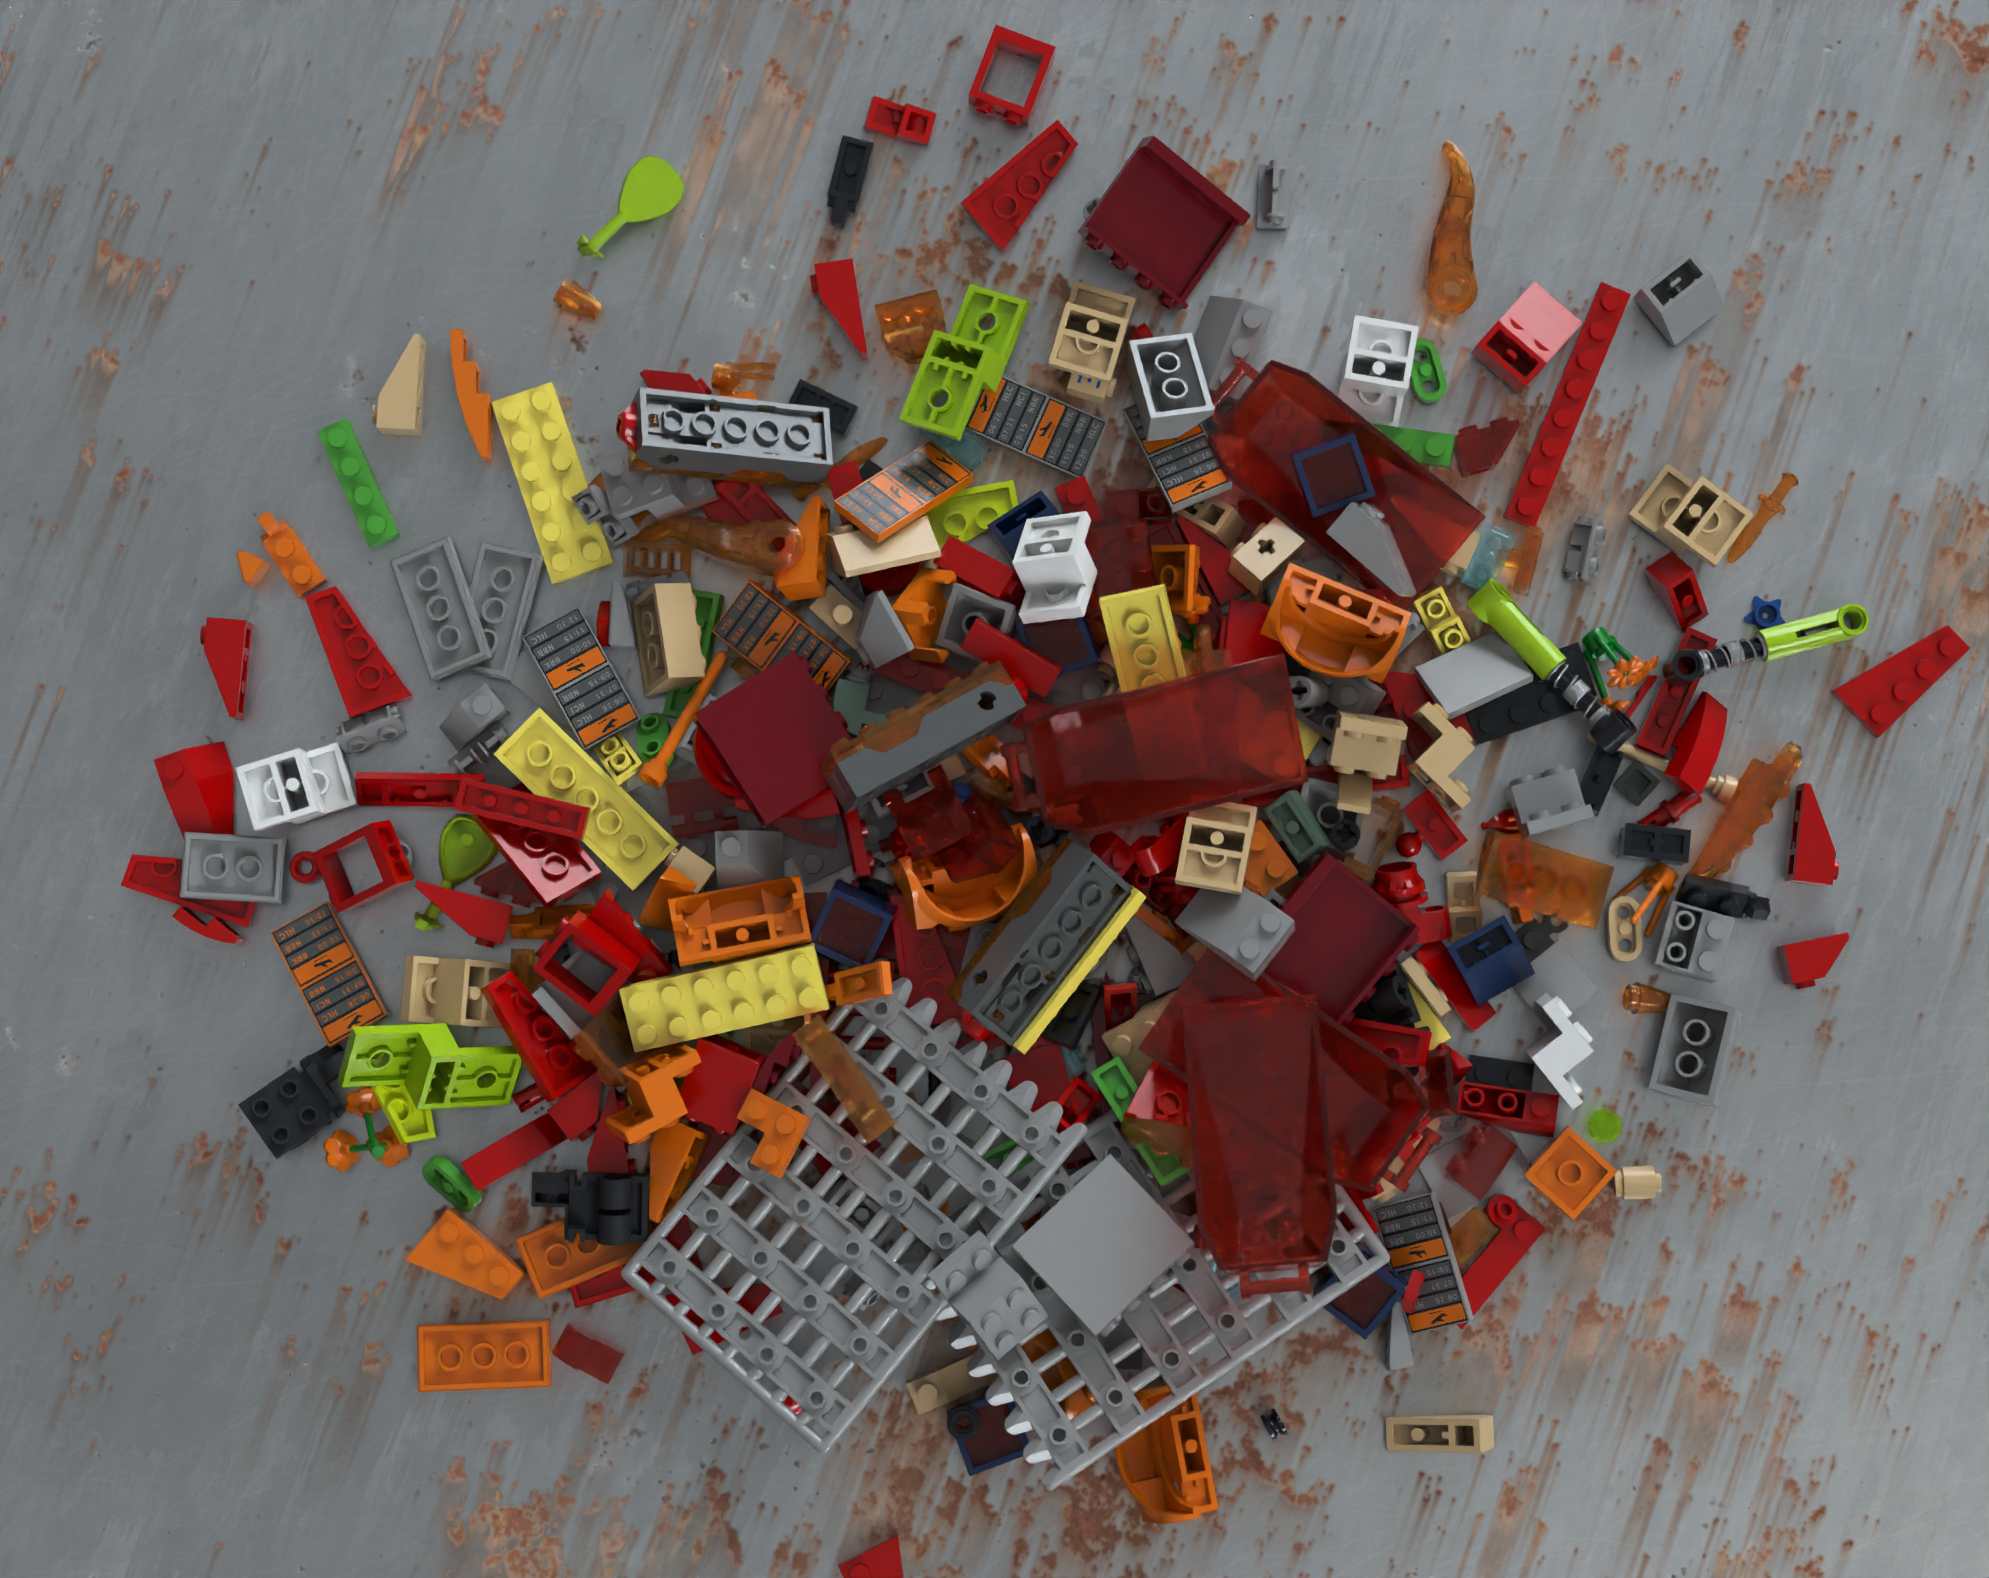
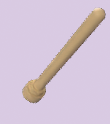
[1586,731,1738,803]

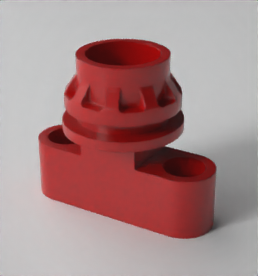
[1130,801,1200,904]
[1371,861,1452,945]

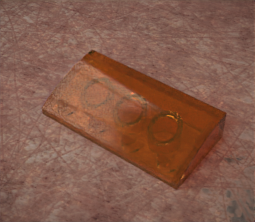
[1475,829,1614,929]

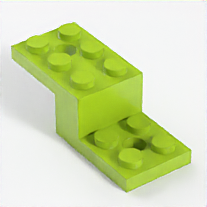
[899,284,1030,441]
[338,1023,522,1110]

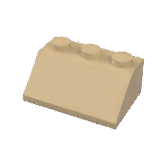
[826,514,941,578]
[630,583,706,696]

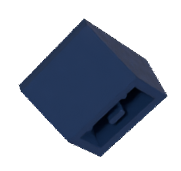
[987,491,1060,567]
[1445,915,1535,1006]

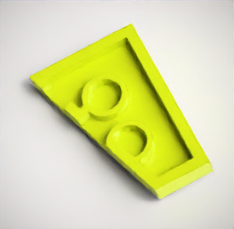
[924,480,1018,548]
[371,1052,436,1144]

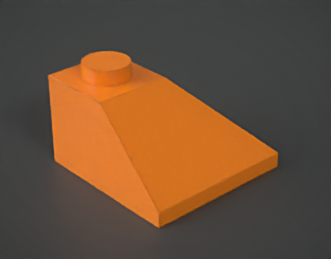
[1147,544,1200,611]

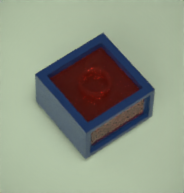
[1288,431,1375,518]
[1015,615,1103,681]
[807,879,898,968]
[1313,1242,1407,1340]
[946,1395,1029,1476]

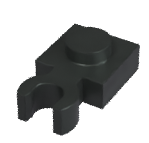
[1515,908,1569,963]

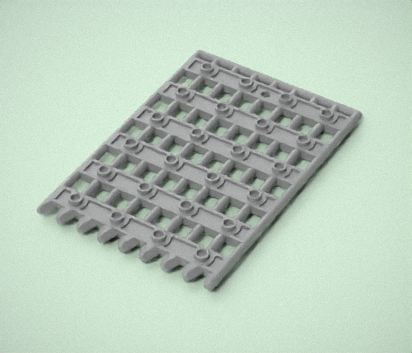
[621,958,1087,1454]
[897,1031,1390,1491]

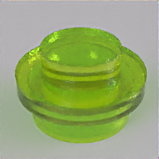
[1588,1109,1622,1142]

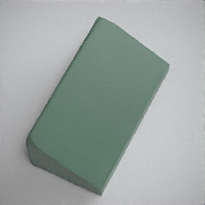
[1263,790,1331,864]

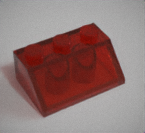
[1084,516,1157,621]

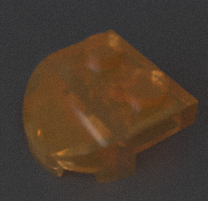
[875,289,947,364]

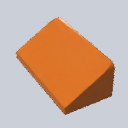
[637,866,697,931]

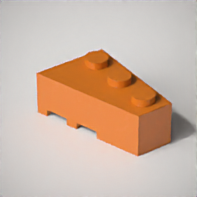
[405,1207,528,1299]

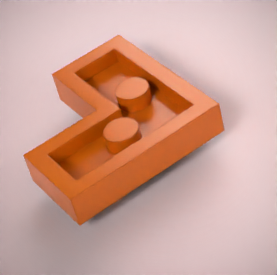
[737,1088,812,1179]

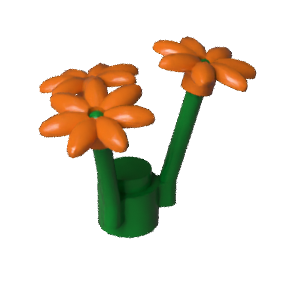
[1582,627,1659,712]

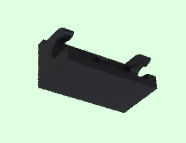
[1578,743,1624,817]
[1616,823,1691,866]

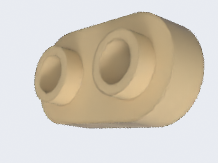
[1606,896,1643,962]

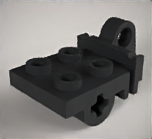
[1353,959,1430,1087]
[238,1044,346,1159]
[531,1169,650,1246]

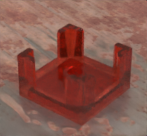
[882,764,976,862]

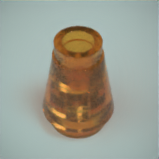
[553,278,603,320]
[1623,982,1671,1014]

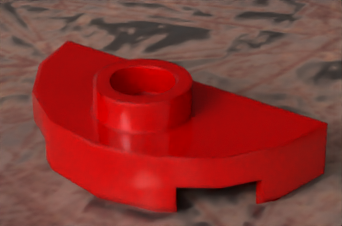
[860,561,923,596]

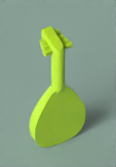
[576,155,684,258]
[413,814,498,931]

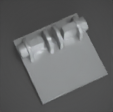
[447,721,521,788]

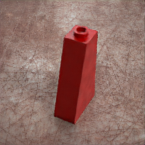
[995,1043,1091,1169]

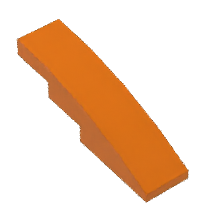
[450,329,493,463]

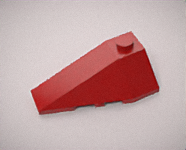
[154,741,235,839]

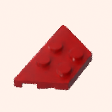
[1384,671,1475,790]

